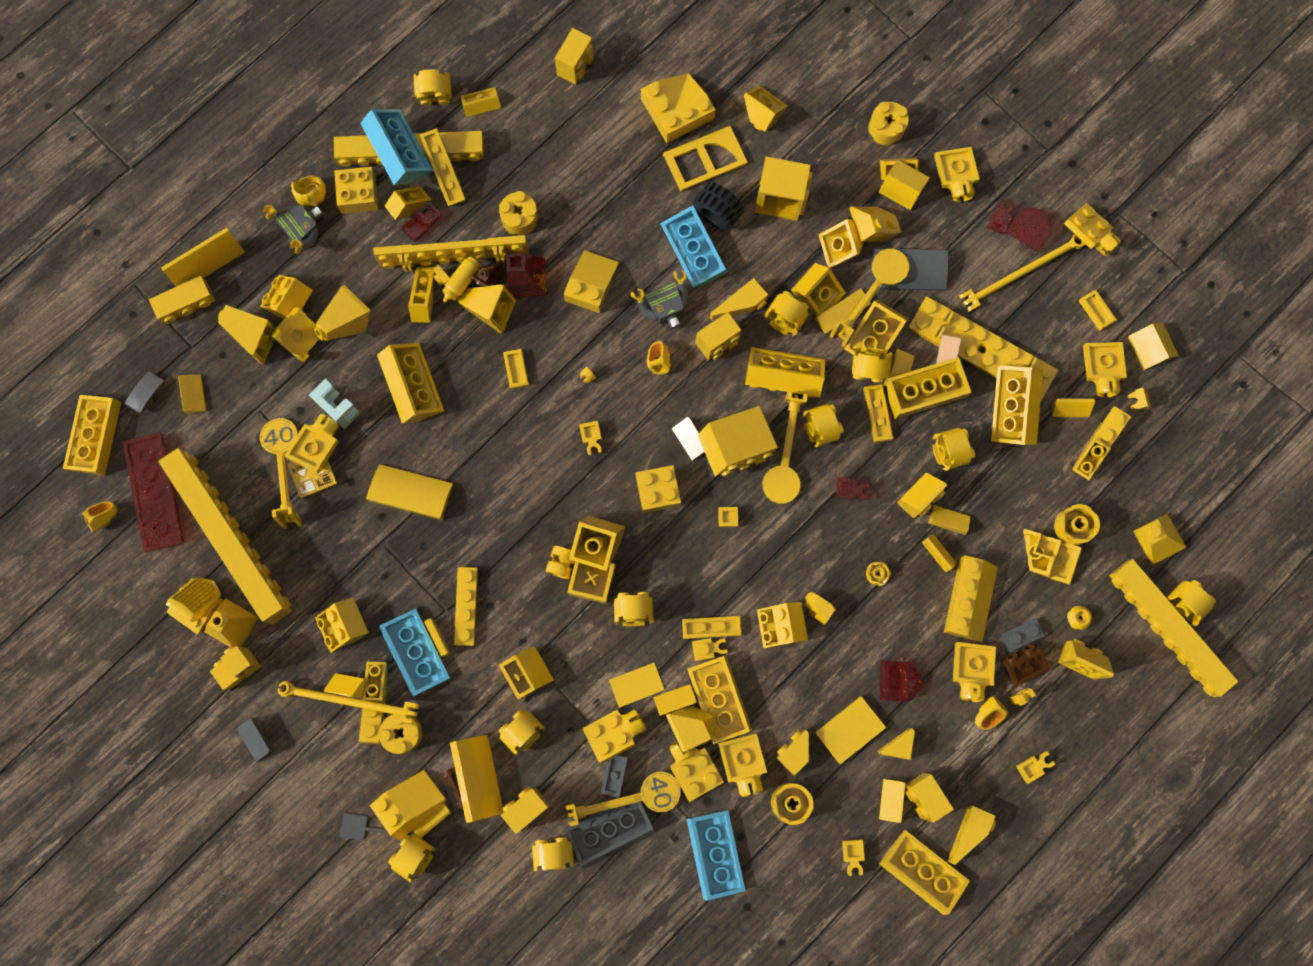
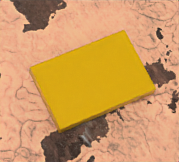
[815,696,886,764]

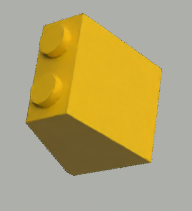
[218,305,276,365]
[569,515,625,571]

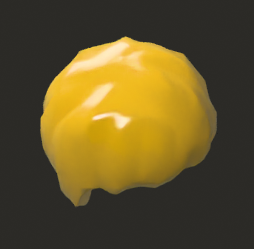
[291,175,326,207]

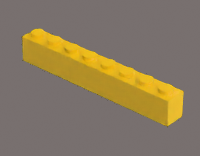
[334,131,484,167]
[1109,559,1238,697]

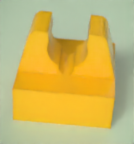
[1128,388,1151,410]

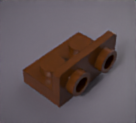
[1001,643,1050,687]

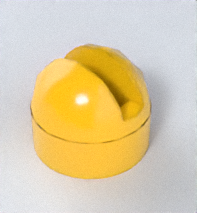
[580,366,597,383]

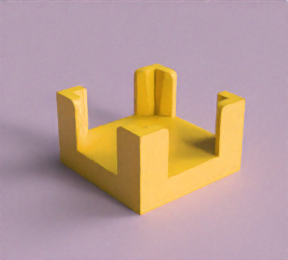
[270,307,324,363]

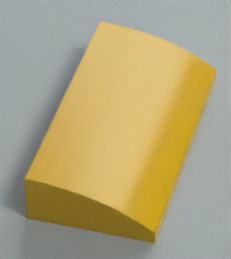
[161,228,245,287]
[63,395,122,476]
[366,464,453,520]
[688,656,752,744]
[450,734,504,823]
[879,830,970,915]

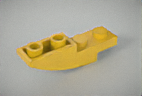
[1072,406,1131,480]
[359,662,387,744]

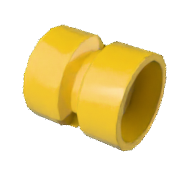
[545,546,575,580]

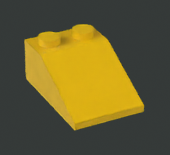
[563,250,619,313]
[844,299,908,355]
[1057,639,1114,680]
[369,770,446,841]

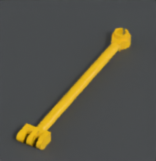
[959,234,1085,312]
[278,681,419,725]

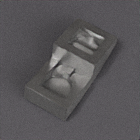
[125,371,165,414]

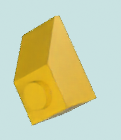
[385,186,431,220]

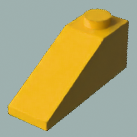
[409,267,435,323]
[710,278,768,321]
[947,805,996,865]

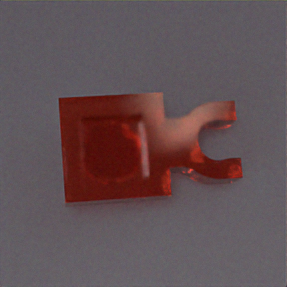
[986,199,1015,235]
[835,477,870,500]

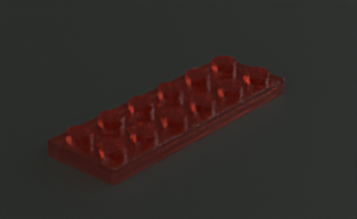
[122,432,184,553]

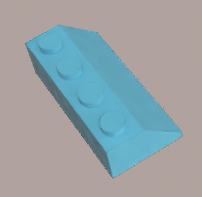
[360,109,433,185]

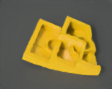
[1023,529,1082,585]

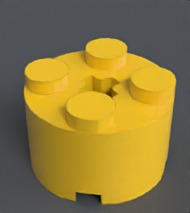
[414,69,452,106]
[868,102,909,145]
[499,191,538,235]
[765,291,809,336]
[852,347,892,382]
[803,404,843,448]
[933,428,975,471]
[1054,504,1100,546]
[1167,580,1216,626]
[614,592,654,627]
[499,709,545,756]
[378,714,422,754]
[771,783,813,825]
[388,834,436,883]
[532,837,574,871]

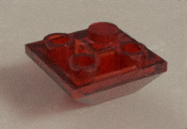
[506,253,547,296]

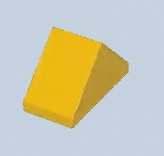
[877,728,915,760]

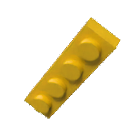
[420,128,466,206]
[454,567,478,646]

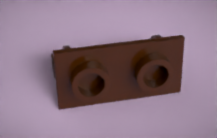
[471,263,502,287]
[439,767,463,811]

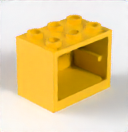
[754,157,813,221]
[698,406,778,477]

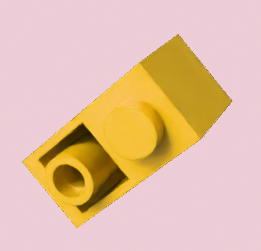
[776,730,809,776]

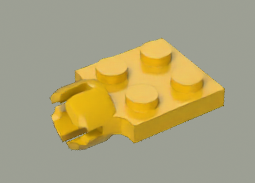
[934,147,980,203]
[1064,203,1121,256]
[1083,342,1127,398]
[284,414,339,474]
[953,642,996,702]
[582,710,646,764]
[718,733,767,797]
[670,742,724,802]

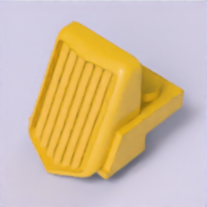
[166,577,223,634]

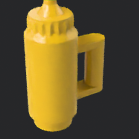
[442,256,481,302]

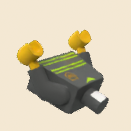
[262,205,323,254]
[631,270,688,329]

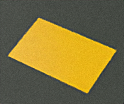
[609,663,665,708]

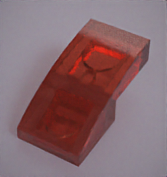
[402,202,442,242]

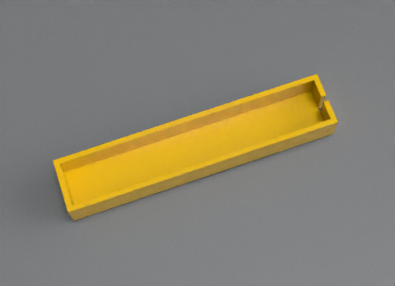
[158,448,293,625]

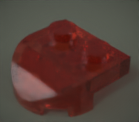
[1005,208,1051,252]
[880,660,922,701]

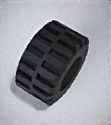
[693,182,744,231]

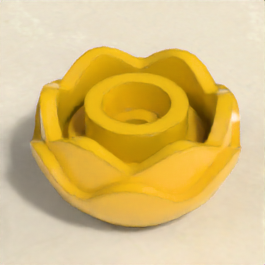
[866,562,891,586]
[1067,606,1092,630]

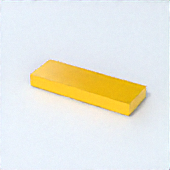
[815,289,871,334]
[863,384,893,443]
[682,616,742,639]

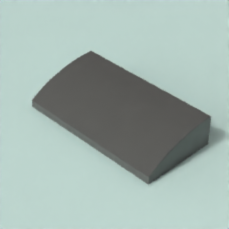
[871,249,948,291]
[565,793,655,869]

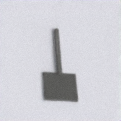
[340,813,409,841]

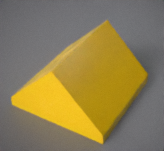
[879,159,930,210]
[1128,322,1179,370]

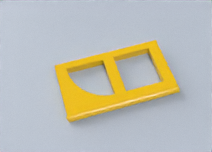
[663,126,748,192]

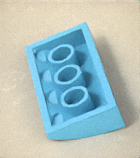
[660,206,728,288]
[379,609,450,698]
[687,810,745,901]

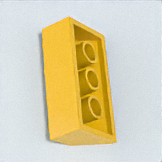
[377,343,444,424]
[745,347,825,398]
[886,357,971,419]
[991,366,1044,445]
[944,555,998,642]

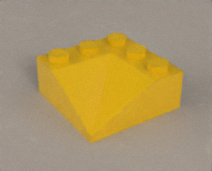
[641,73,715,143]

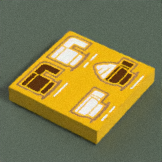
[287,460,338,499]

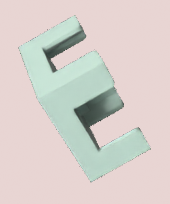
[309,379,360,429]

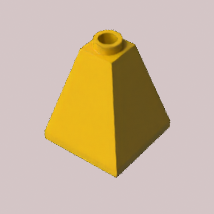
[314,285,371,341]
[458,285,516,334]
[204,598,259,647]

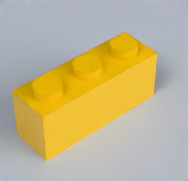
[149,276,215,324]

